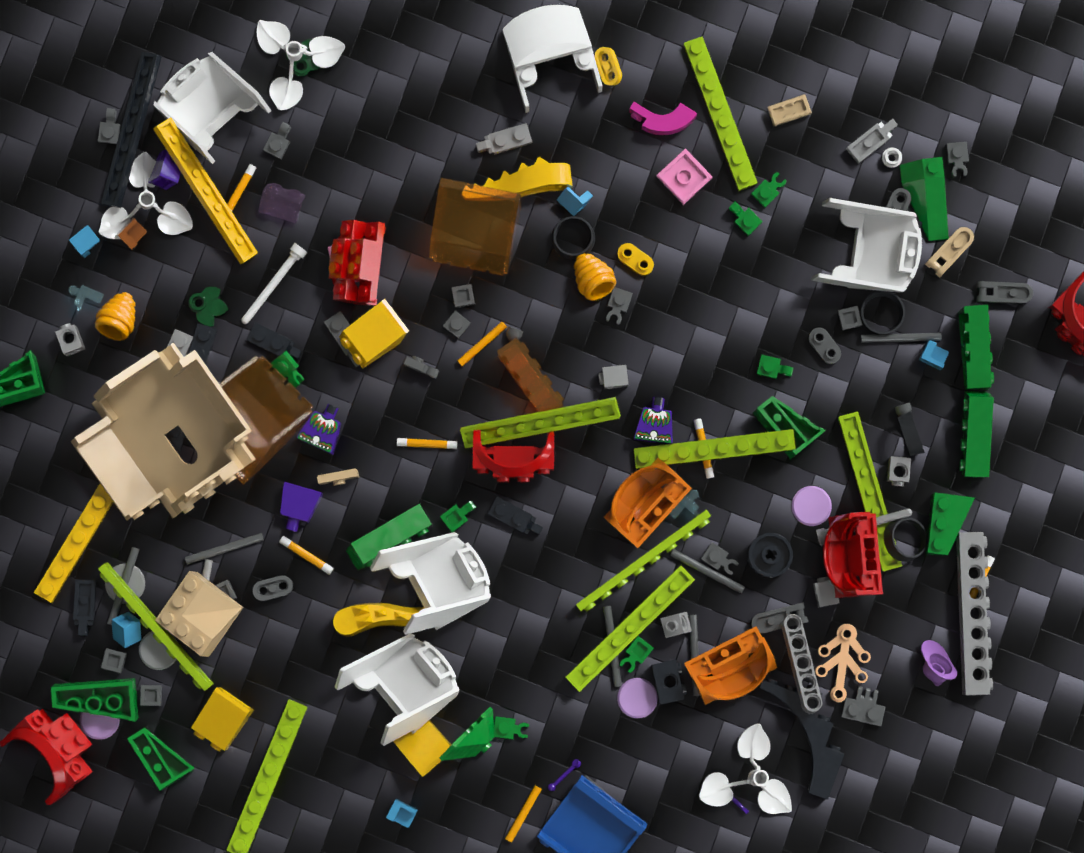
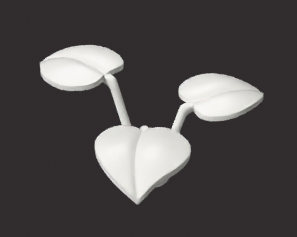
[257,20,345,110]
[99,152,193,239]
[699,724,792,814]

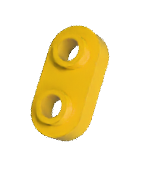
[594,47,622,86]
[618,243,654,276]

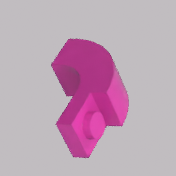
[629,102,697,135]

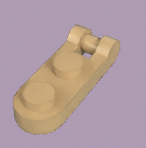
[925,227,974,278]

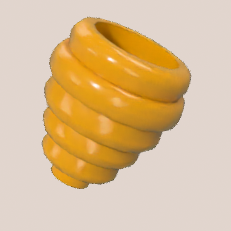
[574,253,616,301]
[95,292,136,341]

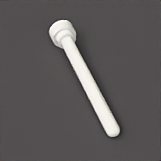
[241,243,307,324]

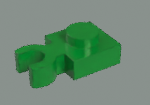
[751,172,787,208]
[620,636,654,673]
[494,716,529,739]

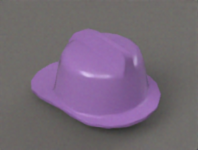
[921,640,957,686]

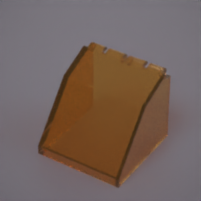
[429,178,522,276]
[219,356,314,485]

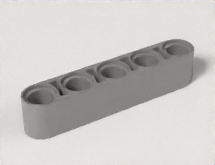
[782,614,822,714]

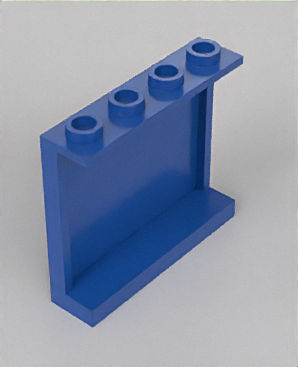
[537,775,647,853]

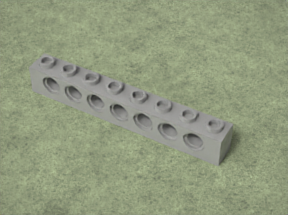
[956,532,993,695]

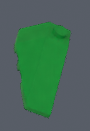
[899,157,949,241]
[439,707,494,761]

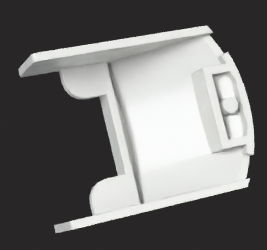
[503,5,602,113]
[153,52,271,164]
[811,198,922,292]
[370,532,491,635]
[335,633,459,746]

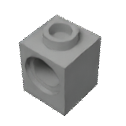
[55,323,85,356]
[599,365,629,389]
[887,456,911,487]
[813,577,839,608]
[660,612,692,638]

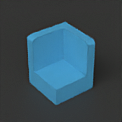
[557,187,593,216]
[69,225,100,258]
[919,340,949,370]
[112,612,141,648]
[386,799,418,828]

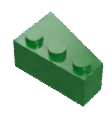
[0,350,45,407]
[753,396,826,459]
[925,493,975,556]
[127,728,195,791]

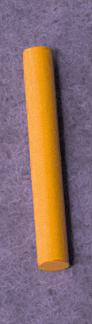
[457,322,507,366]
[505,785,542,842]

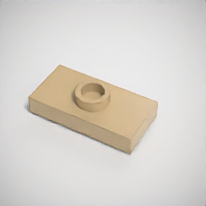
[767,94,812,126]
[317,468,359,486]

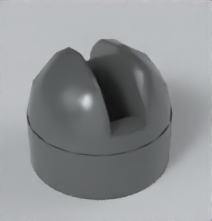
[506,326,523,342]
[894,402,912,417]

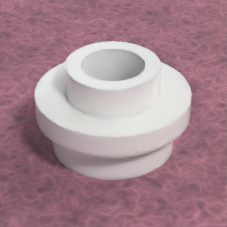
[882,148,902,168]

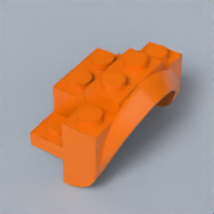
[604,458,692,548]
[684,627,777,705]

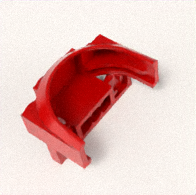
[1049,271,1084,356]
[823,512,883,598]
[0,709,93,805]

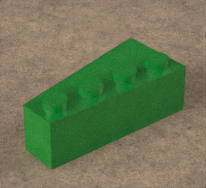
[958,305,994,391]
[959,391,994,477]
[346,504,432,571]
[51,678,139,722]

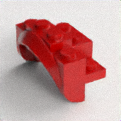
[329,220,386,306]
[473,430,554,482]

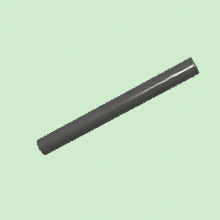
[861,333,942,343]
[185,533,264,565]
[107,547,140,625]
[670,549,745,593]
[603,606,622,687]
[689,615,700,696]

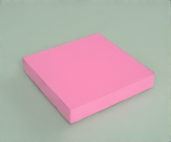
[656,148,713,205]

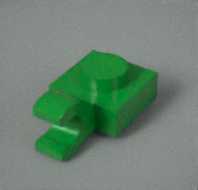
[728,201,763,236]
[270,351,304,388]
[757,355,793,379]
[440,501,476,533]

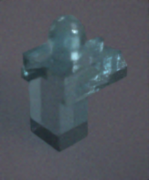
[68,285,104,311]
[669,490,699,518]

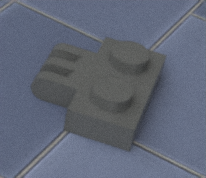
[841,686,885,726]

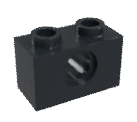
[651,660,687,704]

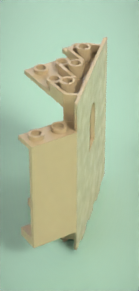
[71,343,256,520]

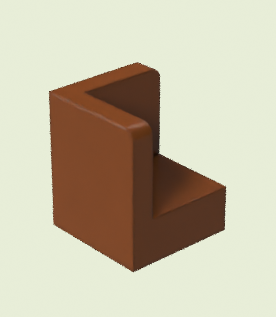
[117,218,147,249]

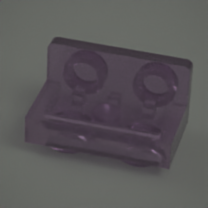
[258,183,305,223]

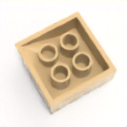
[155,571,244,657]

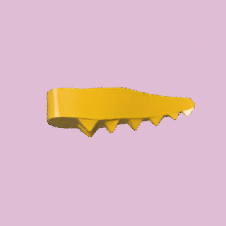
[462,157,573,201]
[333,603,425,637]

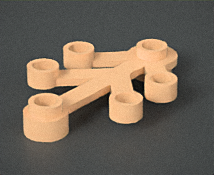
[815,624,871,702]

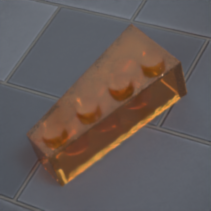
[497,337,564,412]

